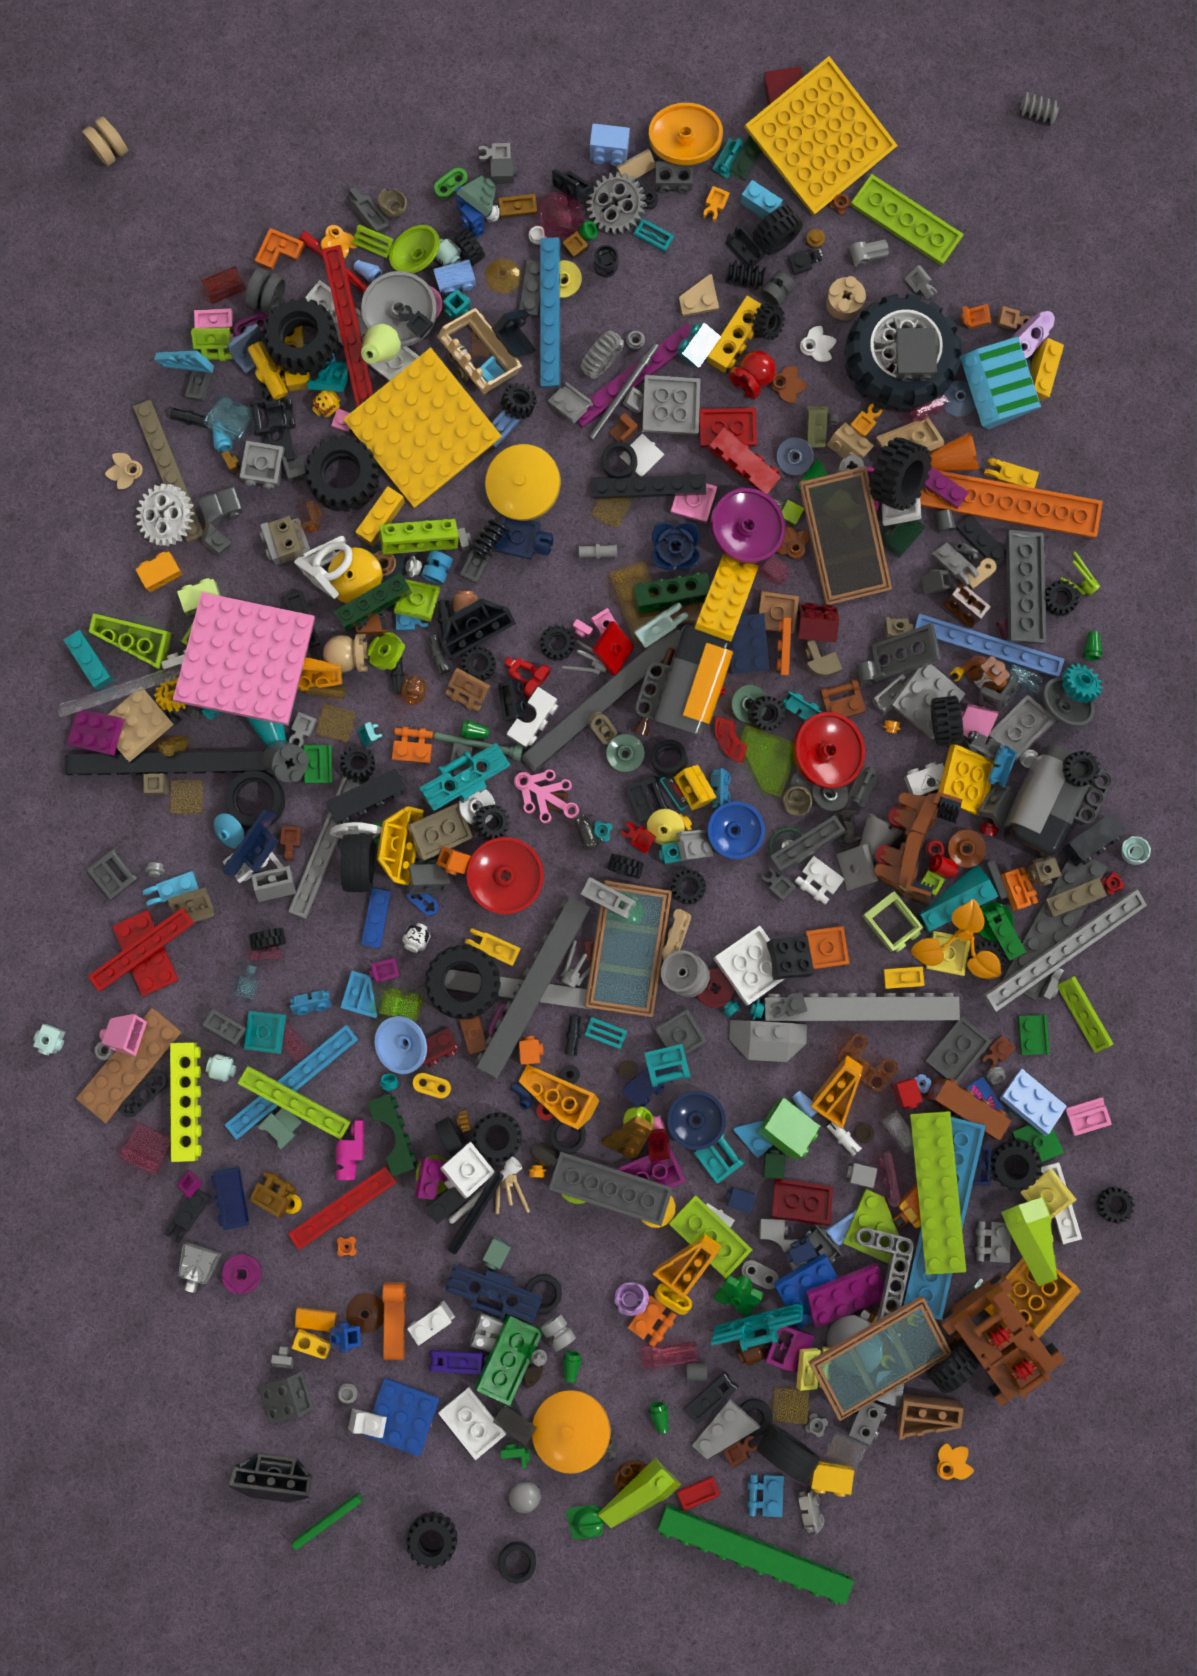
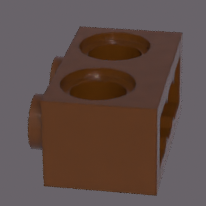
[942,582,991,628]

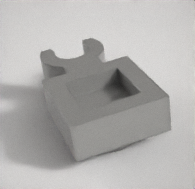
[479,143,511,163]
[289,712,317,748]
[1040,968,1064,1000]

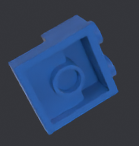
[455,185,485,238]

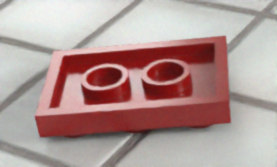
[699,408,757,448]

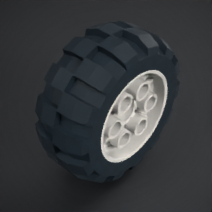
[844,293,962,412]

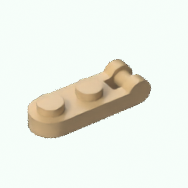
[662,909,691,960]

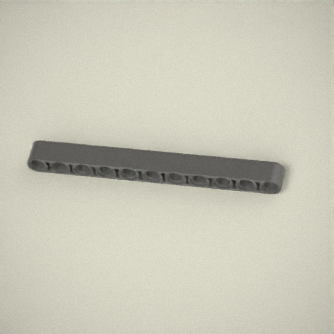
[521,625,682,772]

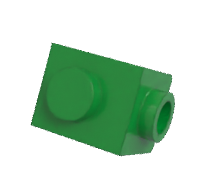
[501,1442,530,1469]

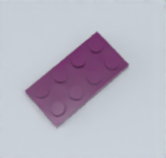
[805,1263,884,1328]

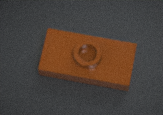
[459,1016,488,1055]

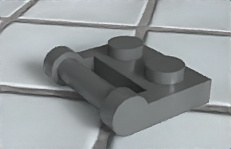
[87,849,139,900]

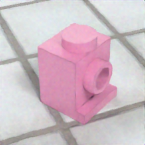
[592,608,618,636]

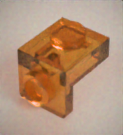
[301,501,323,533]

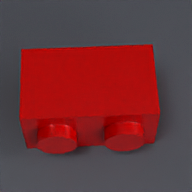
[891,1078,923,1110]

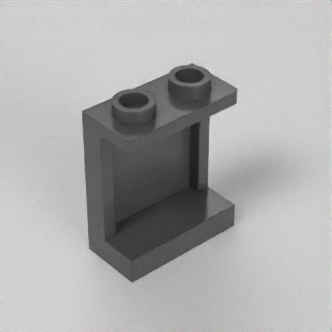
[894,328,937,382]

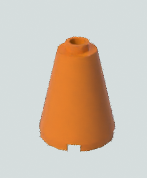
[929,432,979,471]

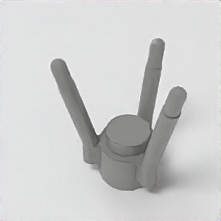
[561,639,606,674]
[561,940,590,988]

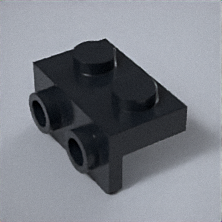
[552,169,594,201]
[498,678,527,722]

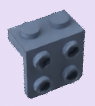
[227,324,271,375]

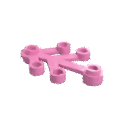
[514,769,579,824]

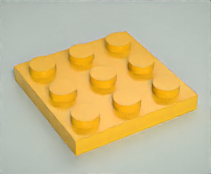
[938,744,996,816]

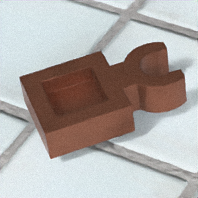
[981,1035,1016,1069]
[723,1436,758,1468]

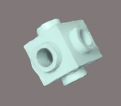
[33,1024,65,1056]

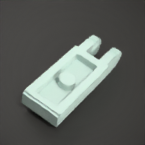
[634,603,688,648]

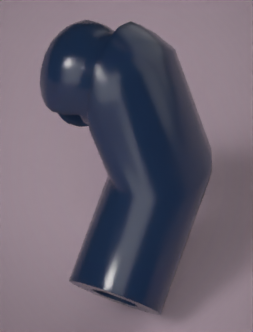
[511,1082,533,1110]

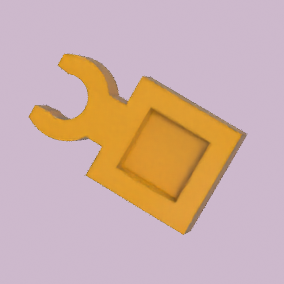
[703,186,730,222]
[850,403,882,438]

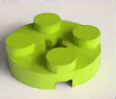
[368,632,405,670]

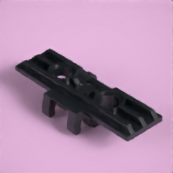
[250,373,296,462]

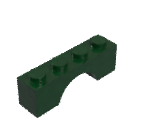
[367,1094,418,1177]

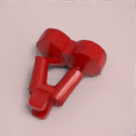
[504,657,551,699]

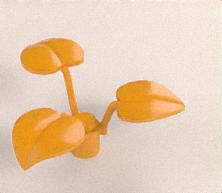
[911,899,1002,979]

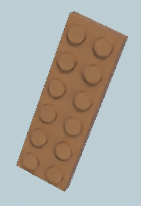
[76,1008,183,1123]

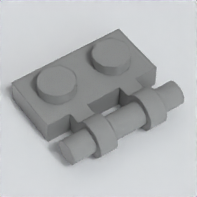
[975,1221,1011,1263]

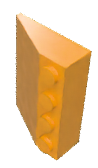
[984,1258,1081,1338]

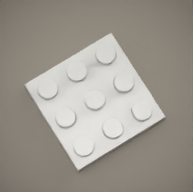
[713,926,784,1006]

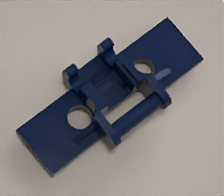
[445,1264,543,1323]

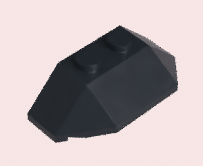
[441,598,516,660]
[229,1453,313,1503]

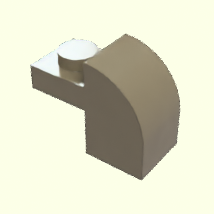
[804,640,842,678]

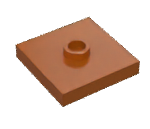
[805,926,850,969]

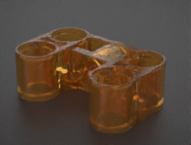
[836,1034,898,1091]

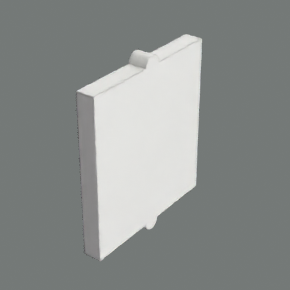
[619,434,664,477]

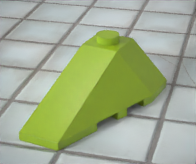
[1001,1197,1057,1286]
[598,1458,681,1528]

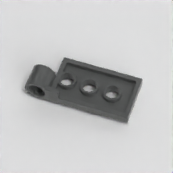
[856,623,941,686]

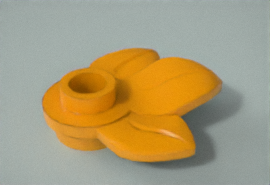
[321,225,358,260]
[936,1443,974,1480]

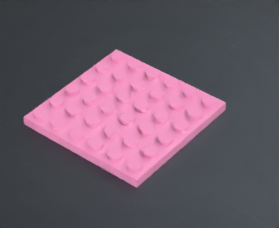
[173,592,315,726]

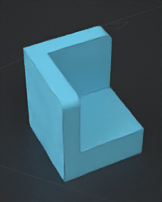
[480,356,506,382]

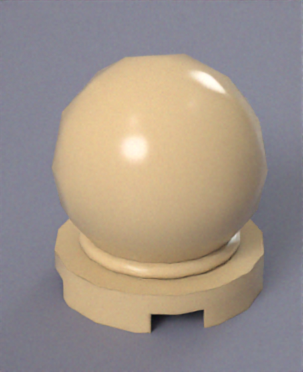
[323,634,368,673]

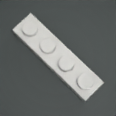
[1040,1162,1082,1244]

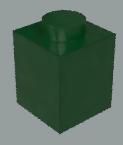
[763,1149,786,1179]

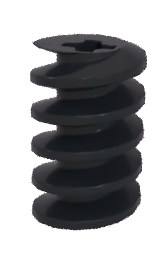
[725,260,766,290]
[470,519,510,561]

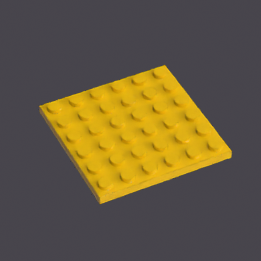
[744,56,898,216]
[343,347,502,508]

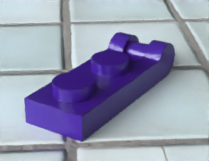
[429,1350,484,1374]

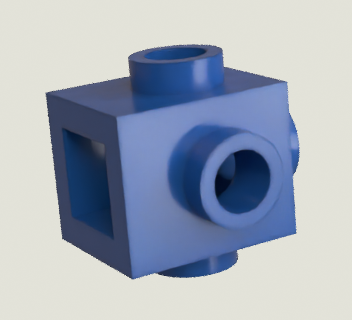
[329,1322,361,1352]

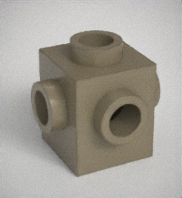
[1027,857,1061,886]

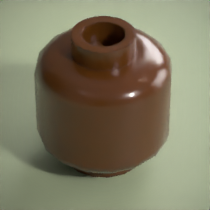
[735,1342,766,1366]

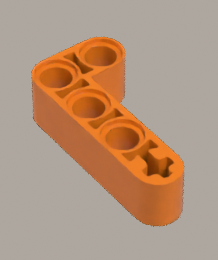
[383,1282,406,1360]

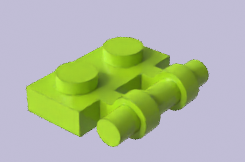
[191,328,233,362]

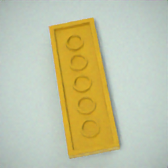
[694,553,759,642]

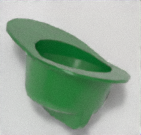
[565,1505,604,1539]

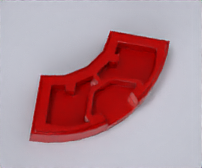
[715,717,748,763]

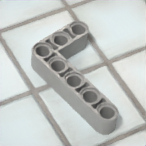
[854,1228,913,1335]

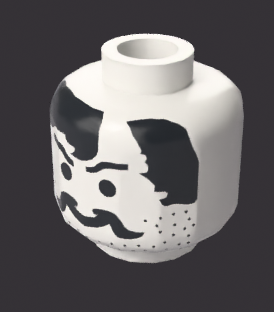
[402,923,431,953]

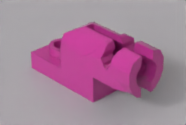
[336,1120,365,1180]

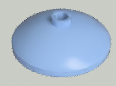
[375,1016,427,1074]

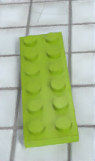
[850,174,964,266]

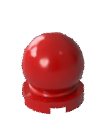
[728,351,776,400]

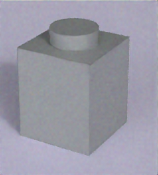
[846,1162,877,1188]

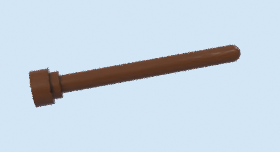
[633,648,674,736]

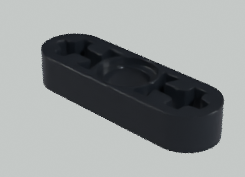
[120,1072,168,1117]

